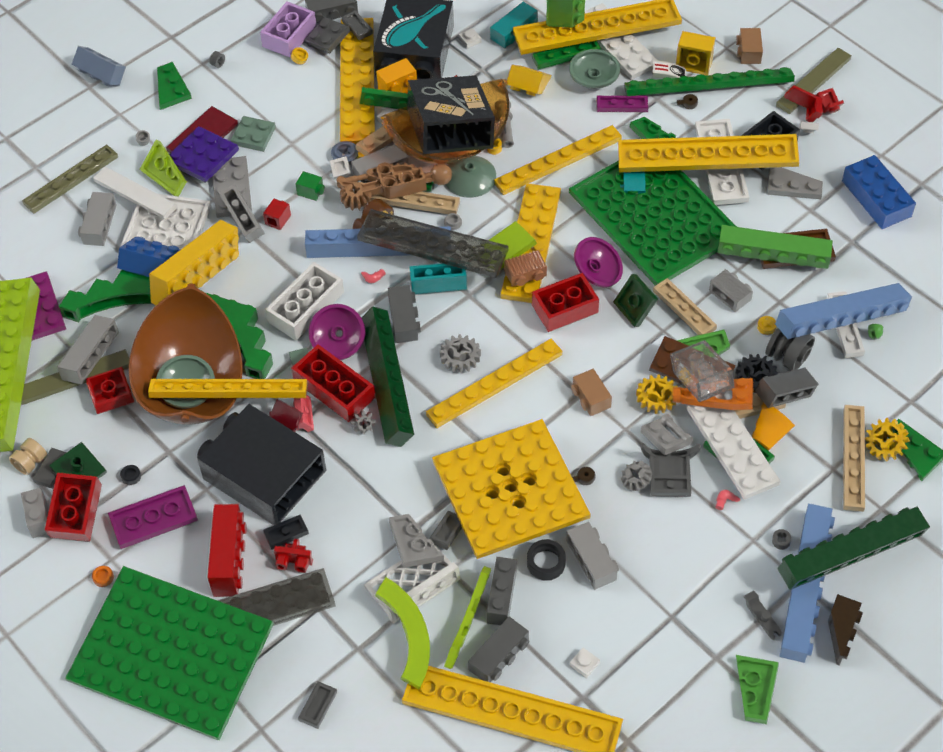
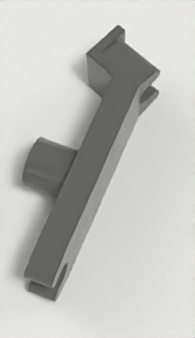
[743,590,782,640]

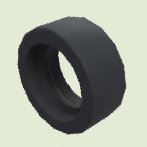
[527,539,566,581]

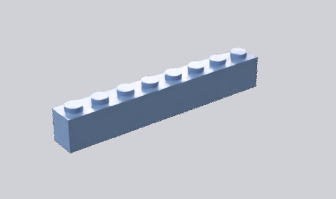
[305,227,452,258]
[775,283,912,339]
[779,503,835,663]

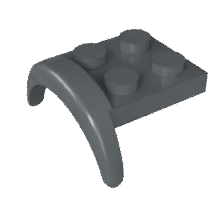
[641,443,701,497]

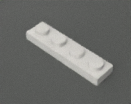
[827,291,865,358]

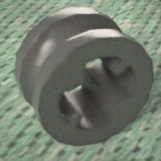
[209,51,225,68]
[772,529,791,550]

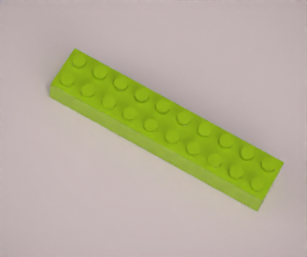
[0,277,40,452]

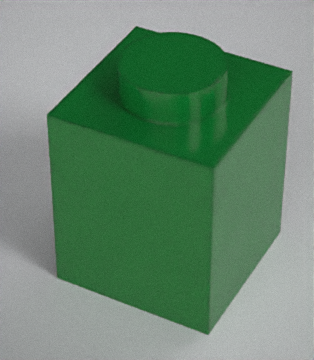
[295,171,325,201]

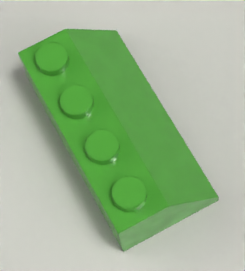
[546,0,585,28]

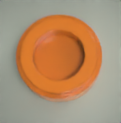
[92,566,114,587]

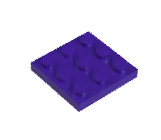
[169,126,239,183]

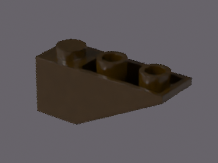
[828,594,863,666]

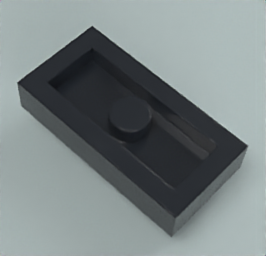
[263,514,309,550]

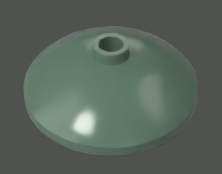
[569,49,620,89]
[445,155,496,198]
[156,355,215,408]

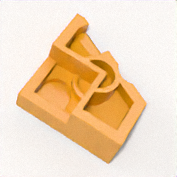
[752,403,795,450]

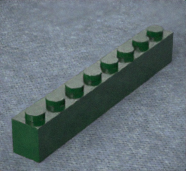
[361,306,415,447]
[777,506,930,590]

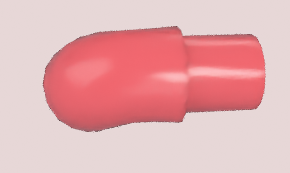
[361,269,386,284]
[715,489,740,510]

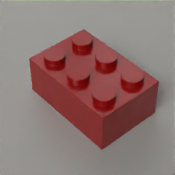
[532,273,599,332]
[45,473,102,542]

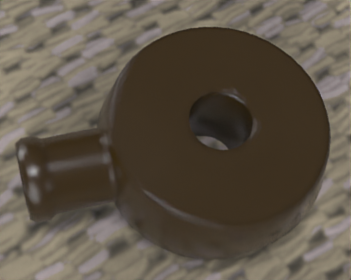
[677,94,698,109]
[572,467,596,485]

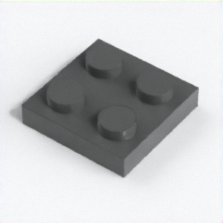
[304,17,350,54]

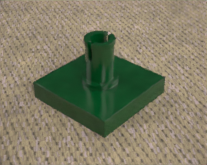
[613,274,658,327]
[49,442,107,479]

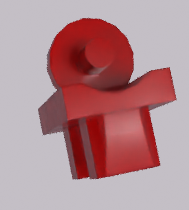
[274,539,313,573]

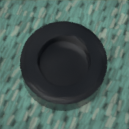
[120,465,141,485]

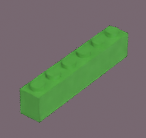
[718,225,833,269]

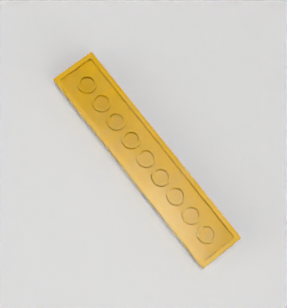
[513,0,682,55]
[340,18,375,145]
[618,134,799,172]
[402,665,623,752]

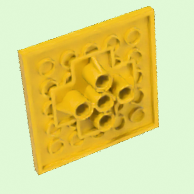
[432,419,591,559]

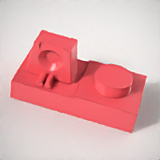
[293,395,314,432]

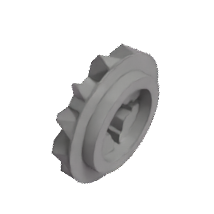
[620,460,652,491]

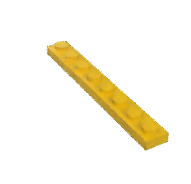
[494,125,622,195]
[426,338,563,428]
[148,379,307,398]

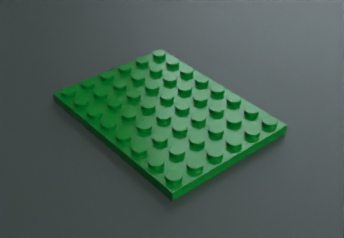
[569,160,737,286]
[65,566,274,740]

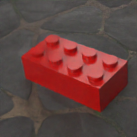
[291,344,375,422]
[207,504,247,597]

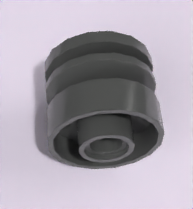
[765,328,815,370]

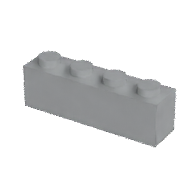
[57,315,119,385]

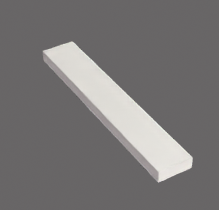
[93,167,178,220]

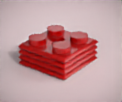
[85,367,134,414]

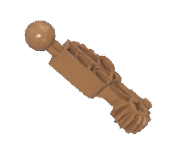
[336,162,452,211]

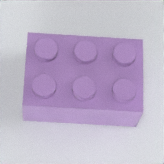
[260,1,316,58]

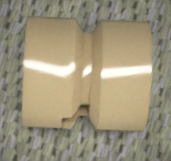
[9,438,47,475]

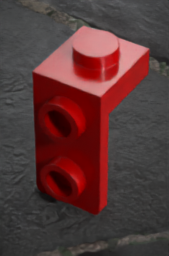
[784,85,823,122]

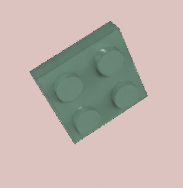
[231,116,276,152]

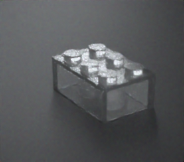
[670,340,735,402]

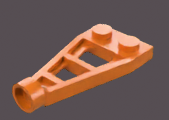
[673,378,753,410]

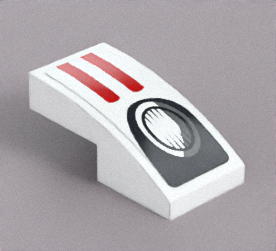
[653,61,686,78]

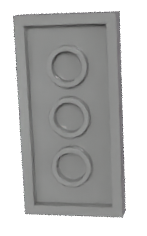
[213,156,252,218]

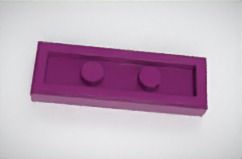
[596,95,648,112]

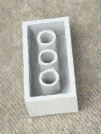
[265,262,344,341]

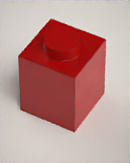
[263,198,291,230]

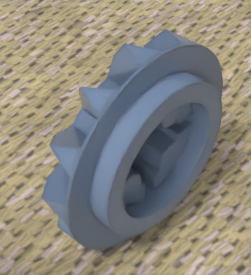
[331,141,358,163]

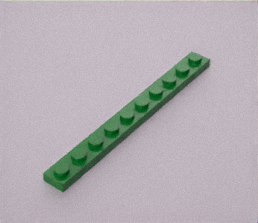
[624,67,795,96]

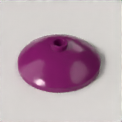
[574,237,623,288]
[309,304,365,360]

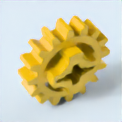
[636,374,677,414]
[865,418,910,461]

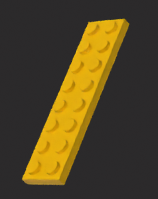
[500,183,561,303]

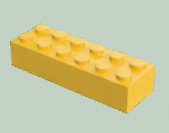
[149,220,239,305]

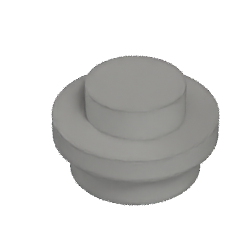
[444,213,462,230]

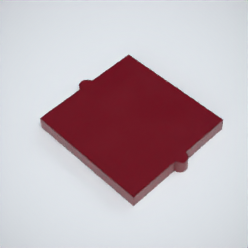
[269,399,303,432]

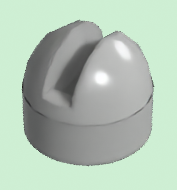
[136,130,150,146]

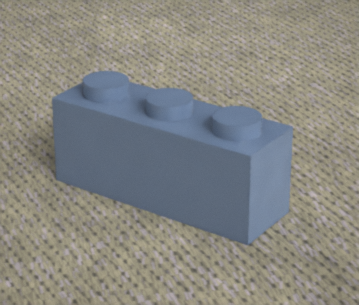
[71,46,126,87]

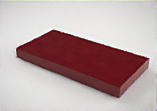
[166,106,238,153]

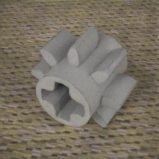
[350,409,376,435]

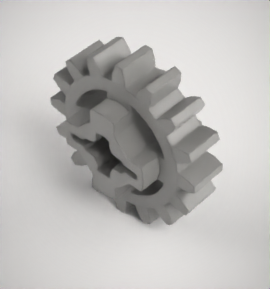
[440,334,481,373]

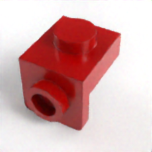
[816,88,844,114]

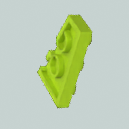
[139,140,187,197]

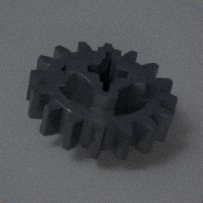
[735,354,778,393]

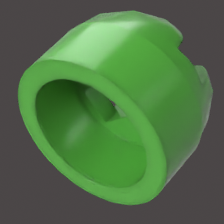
[868,324,883,339]

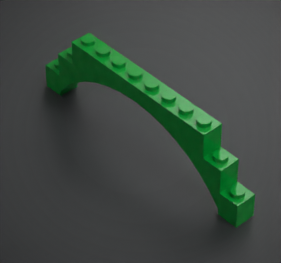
[59,270,273,379]

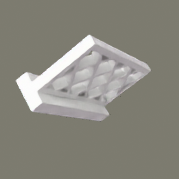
[364,545,461,624]

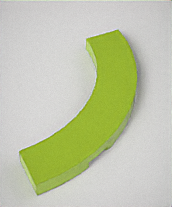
[444,566,491,669]
[375,577,430,689]

